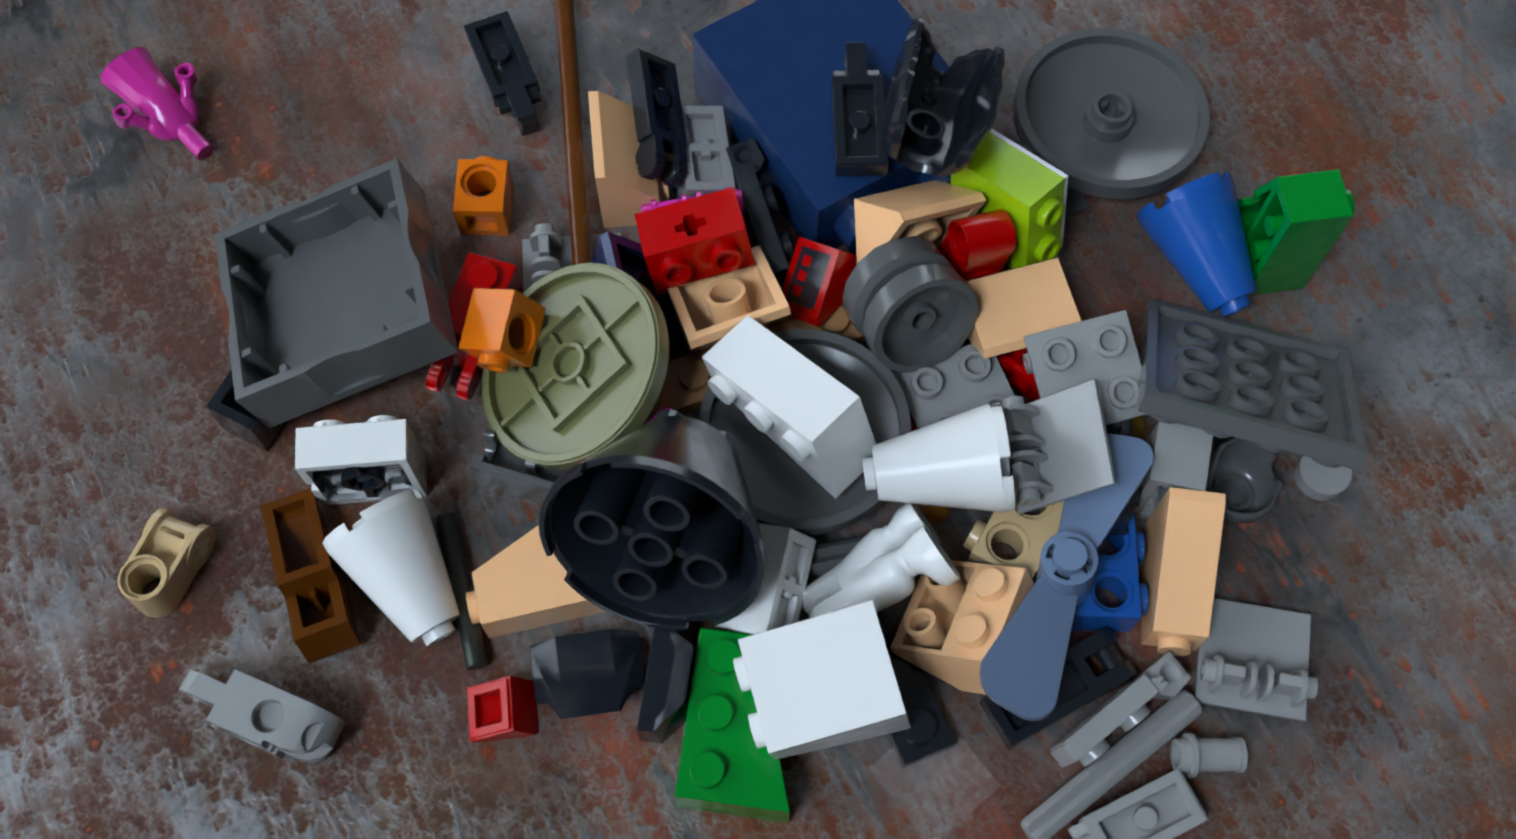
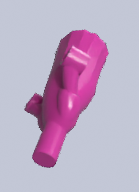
[100,47,213,160]

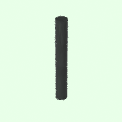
[435,513,488,670]

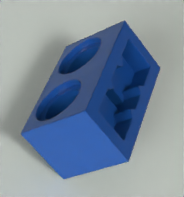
[1063,513,1148,632]

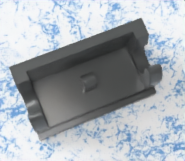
[469,429,568,504]

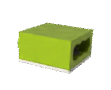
[951,128,1068,269]

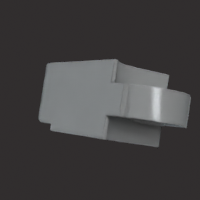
[178,669,347,764]

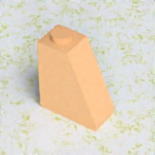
[1141,487,1226,656]
[466,525,606,639]

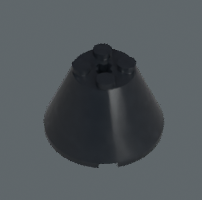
[539,409,766,630]

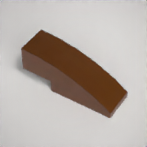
[261,488,361,664]

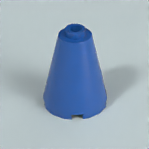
[1136,171,1257,318]

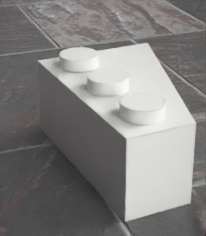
[702,315,876,499]

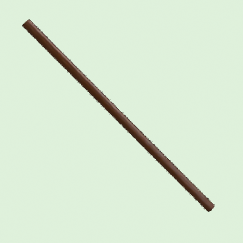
[555,0,592,265]

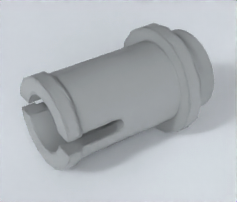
[1170,732,1248,778]

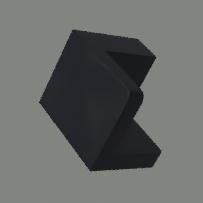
[206,370,288,452]

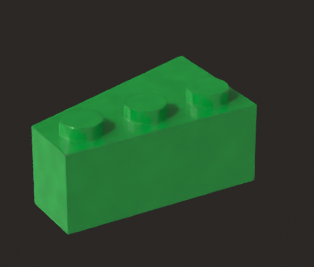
[1238,169,1355,295]
[674,628,790,823]

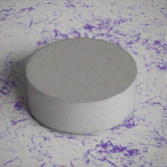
[1294,456,1352,501]

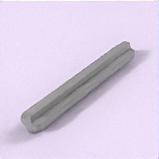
[1020,690,1203,839]

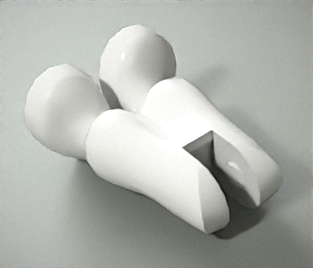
[802,503,961,619]

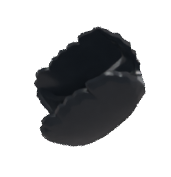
[882,17,1005,177]

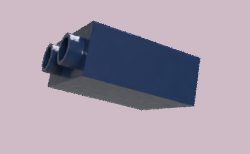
[692,0,951,254]

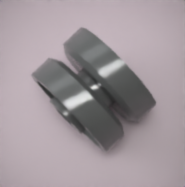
[842,236,979,373]

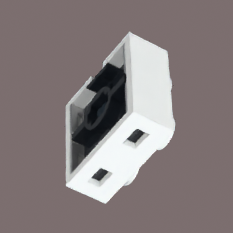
[295,415,427,506]

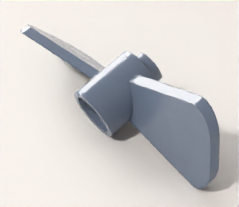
[980,433,1154,721]

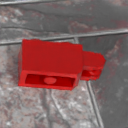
[426,252,524,401]

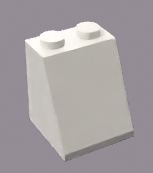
[733,600,911,760]

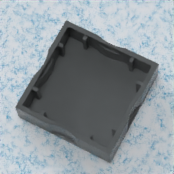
[215,158,459,428]

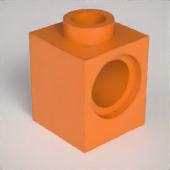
[453,156,514,236]
[458,288,546,373]

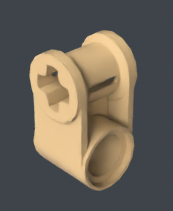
[118,507,216,618]

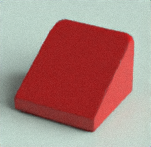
[467,676,538,743]

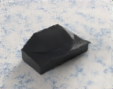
[637,628,695,744]
[530,629,645,719]

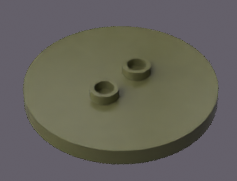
[482,263,669,470]

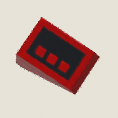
[782,237,857,328]

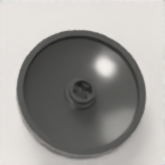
[1013,28,1210,199]
[699,329,911,535]

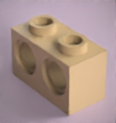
[963,498,1065,579]

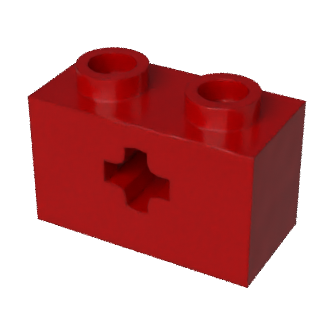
[634,187,755,292]

